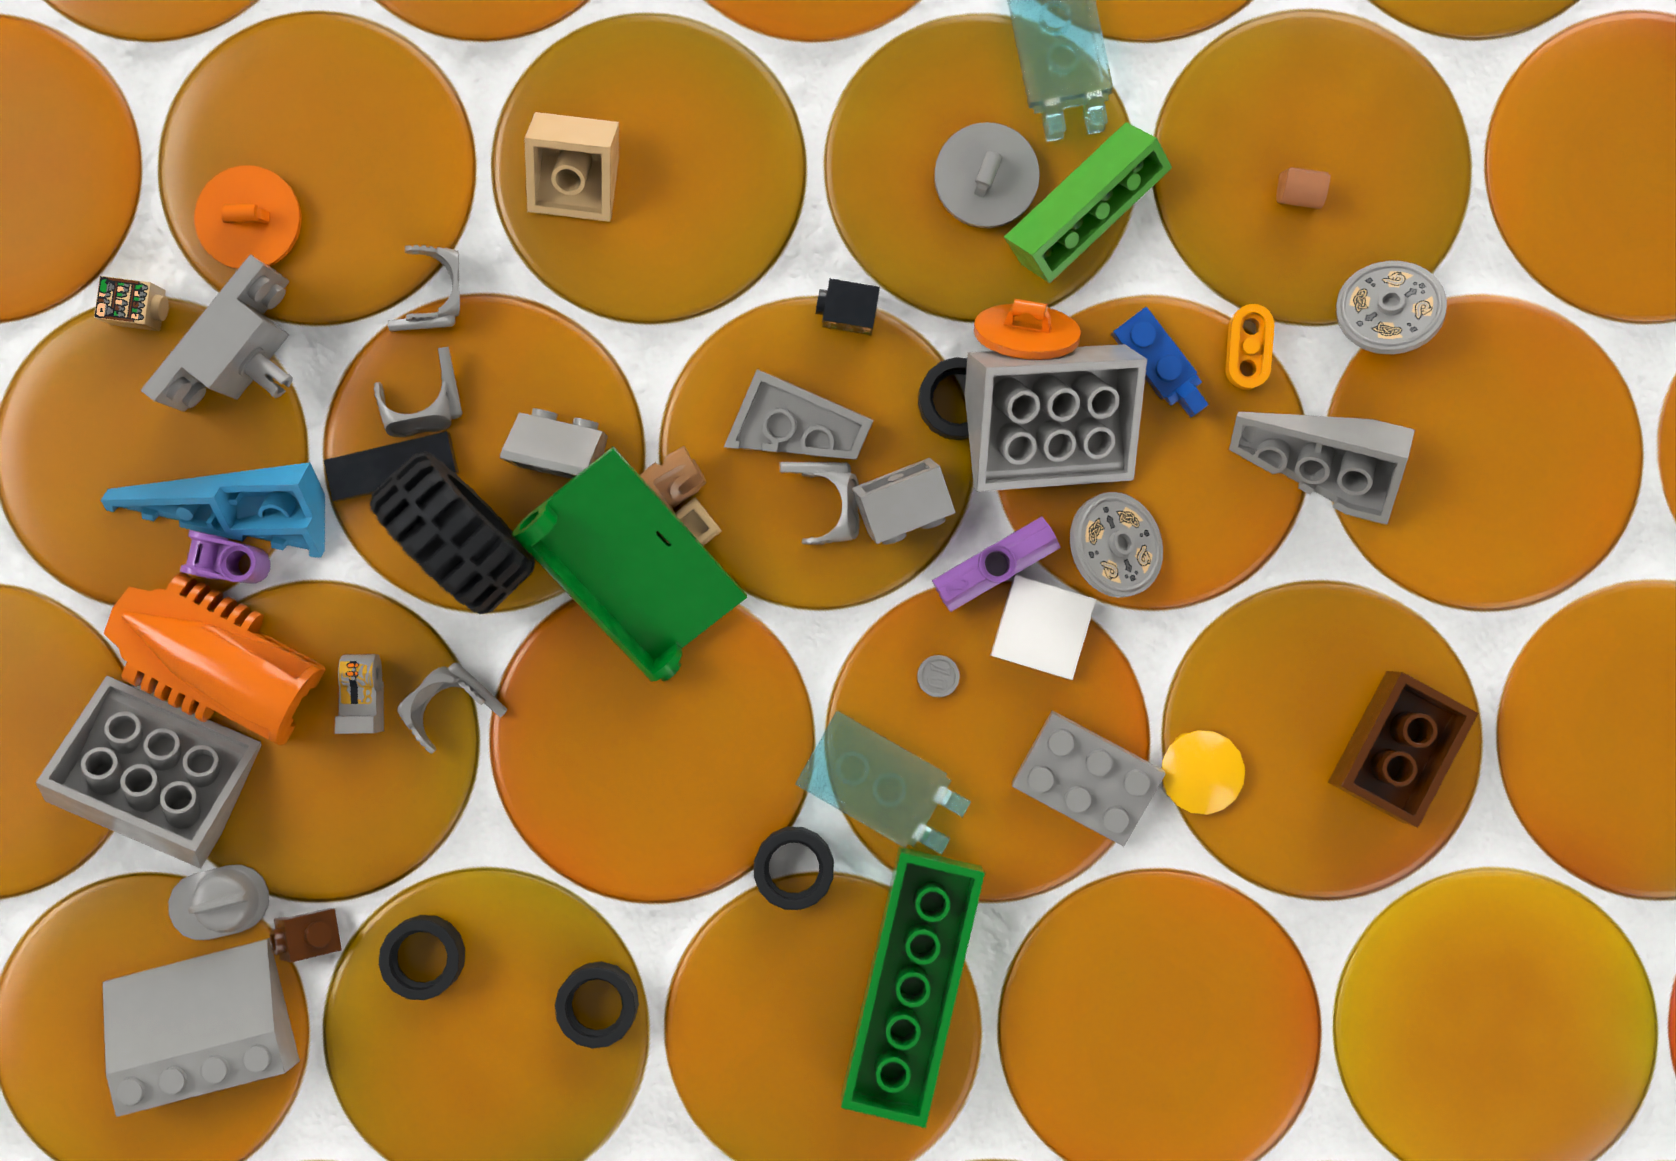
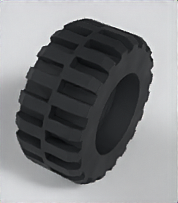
[370,451,535,614]

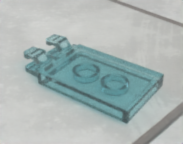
[1007,0,1113,142]
[795,711,971,855]

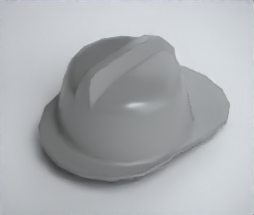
[168,865,269,940]

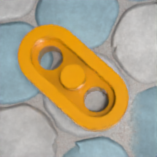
[1225,304,1275,390]

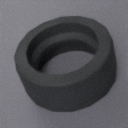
[918,357,969,440]
[754,827,834,910]
[379,915,465,1001]
[555,961,639,1049]

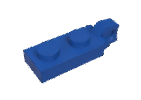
[1111,306,1208,417]

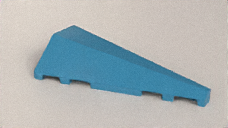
[101,462,325,558]

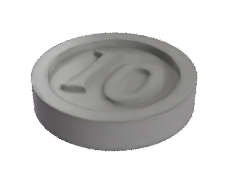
[917,655,960,697]

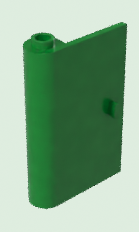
[512,446,747,682]

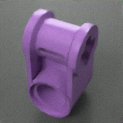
[180,530,271,584]

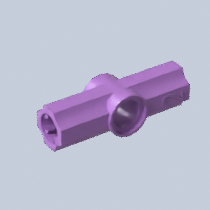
[932,516,1061,612]

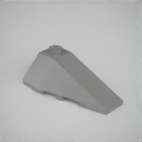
[1229,411,1415,525]

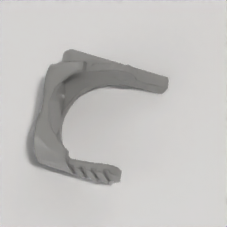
[388,245,460,331]
[374,347,462,437]
[779,462,859,545]
[397,663,508,754]

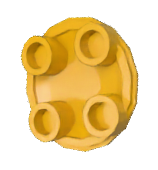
[1161,730,1245,815]

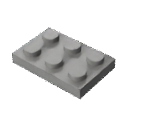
[1012,710,1166,847]

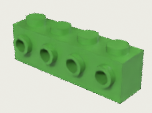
[1004,122,1172,283]

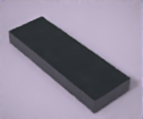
[323,431,459,502]

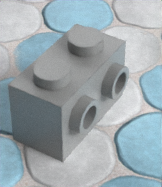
[852,458,956,544]

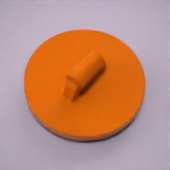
[194,165,302,270]
[974,298,1081,360]

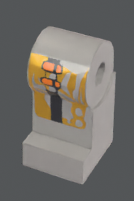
[335,654,384,734]

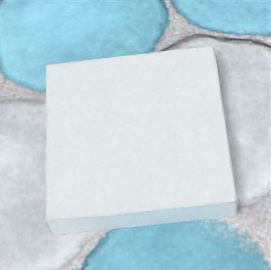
[990,575,1096,680]

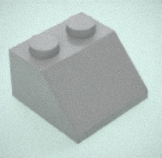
[500,408,608,479]

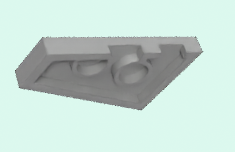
[724,369,874,459]

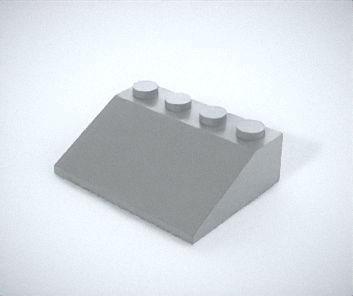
[965,344,1147,492]
[36,676,262,869]
[103,938,300,1117]

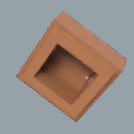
[1277,167,1331,209]

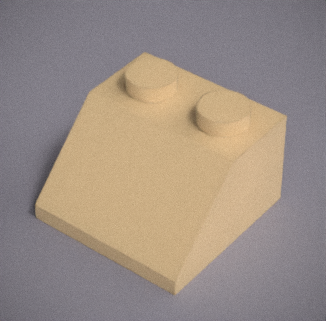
[525,112,619,222]

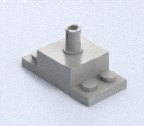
[141,254,293,412]

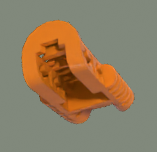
[103,572,326,746]

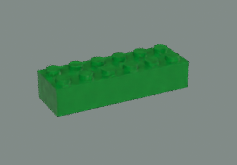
[841,847,985,1128]

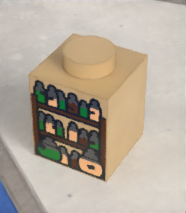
[94,276,169,331]

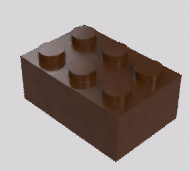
[1328,671,1478,828]

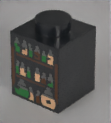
[816,278,880,335]

